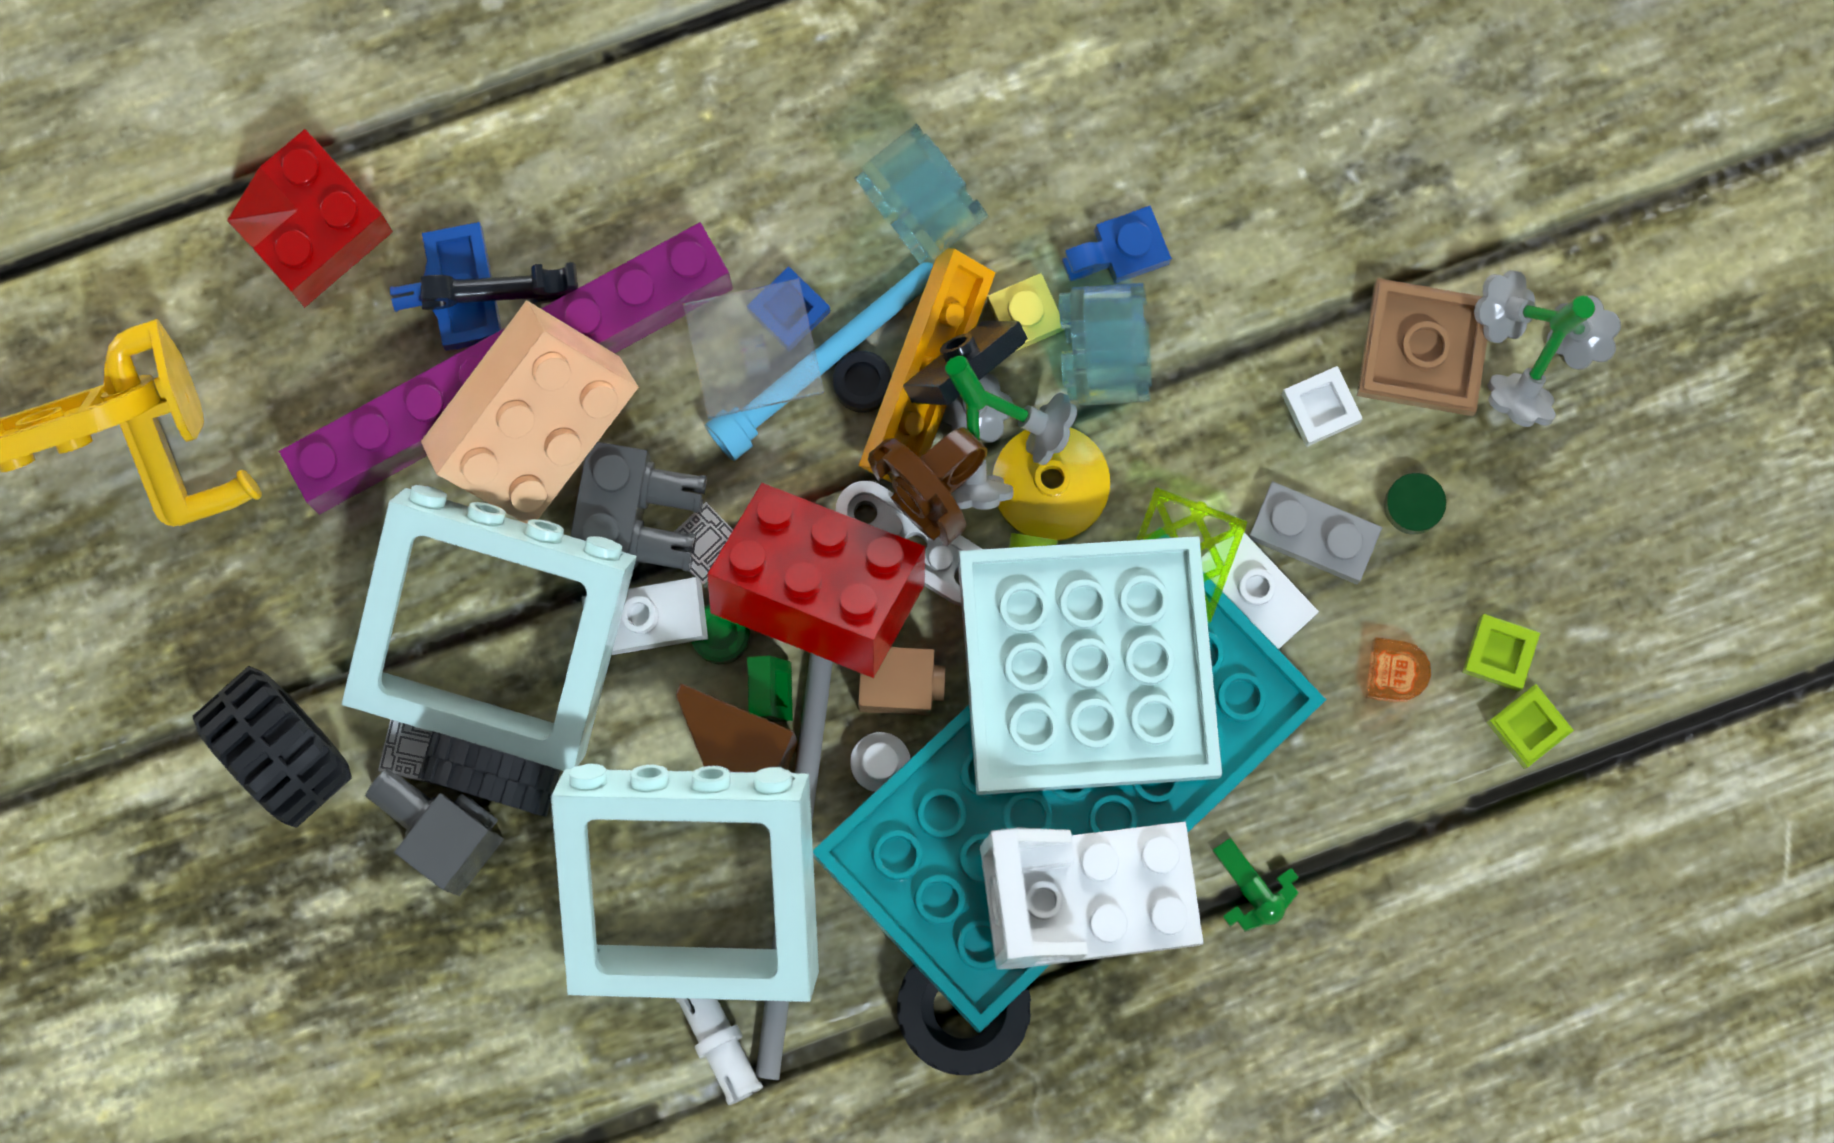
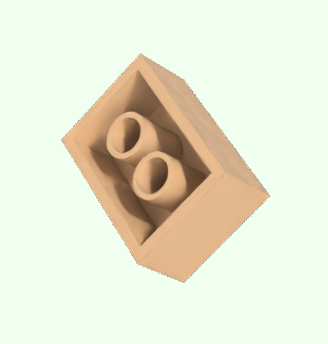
[421,300,639,524]

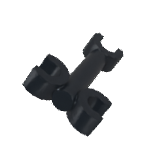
[421,262,578,310]

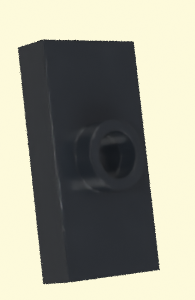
[903,321,1028,405]

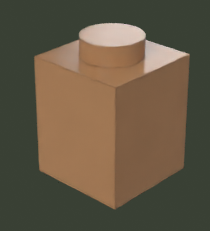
[859,647,945,716]

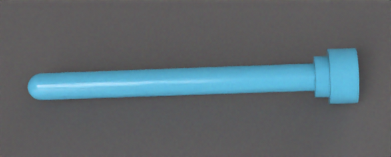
[704,262,933,461]

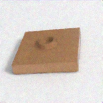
[1356,278,1487,416]

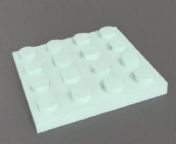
[958,536,1222,795]

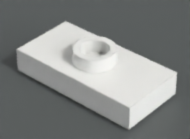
[1201,525,1319,650]
[582,577,708,655]

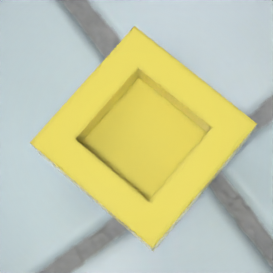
[987,273,1065,351]

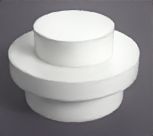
[850,732,910,792]

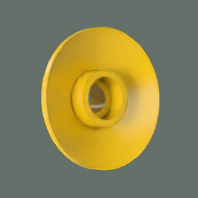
[993,427,1110,541]

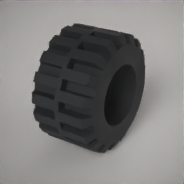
[192,666,352,828]

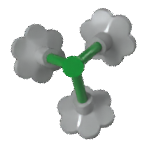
[1474,270,1621,427]
[942,356,1077,510]

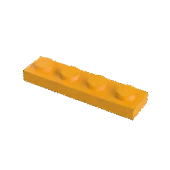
[858,248,996,483]

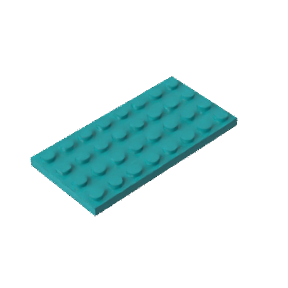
[813,527,1327,1033]

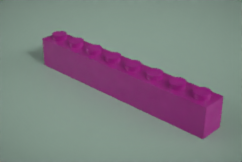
[279,222,733,515]

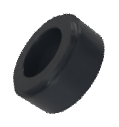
[833,351,892,413]

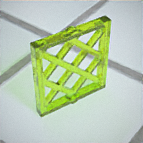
[1136,487,1248,623]

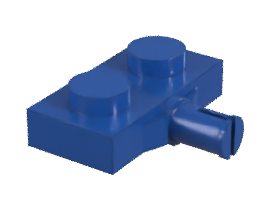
[390,222,502,351]

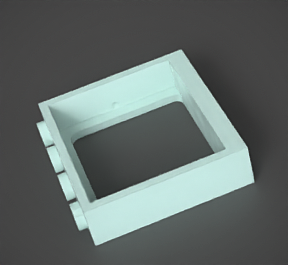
[341,485,637,771]
[551,764,819,1002]

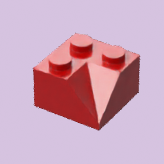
[227,129,393,308]

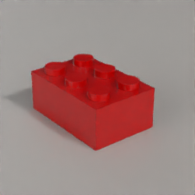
[707,482,925,678]

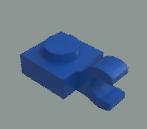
[1062,205,1172,284]

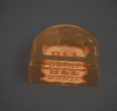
[1366,637,1431,702]

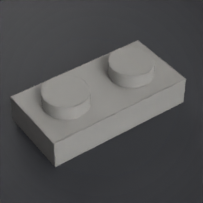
[1249,481,1382,584]

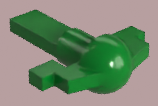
[1213,837,1299,932]

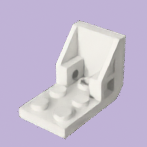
[980,822,1203,970]

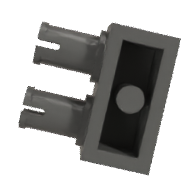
[570,442,707,578]
[365,769,504,896]

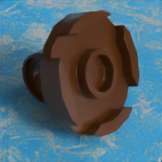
[868,427,988,546]

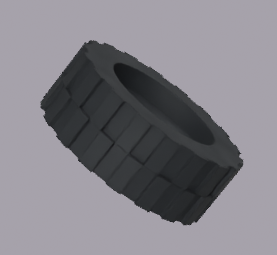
[418,731,561,817]
[897,964,1031,1075]

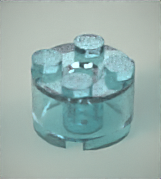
[854,123,989,264]
[1059,283,1152,406]

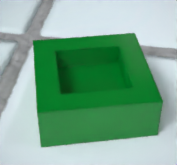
[747,655,793,722]

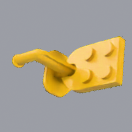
[0,319,262,527]

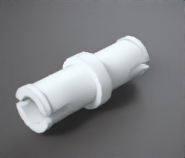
[675,998,763,1106]

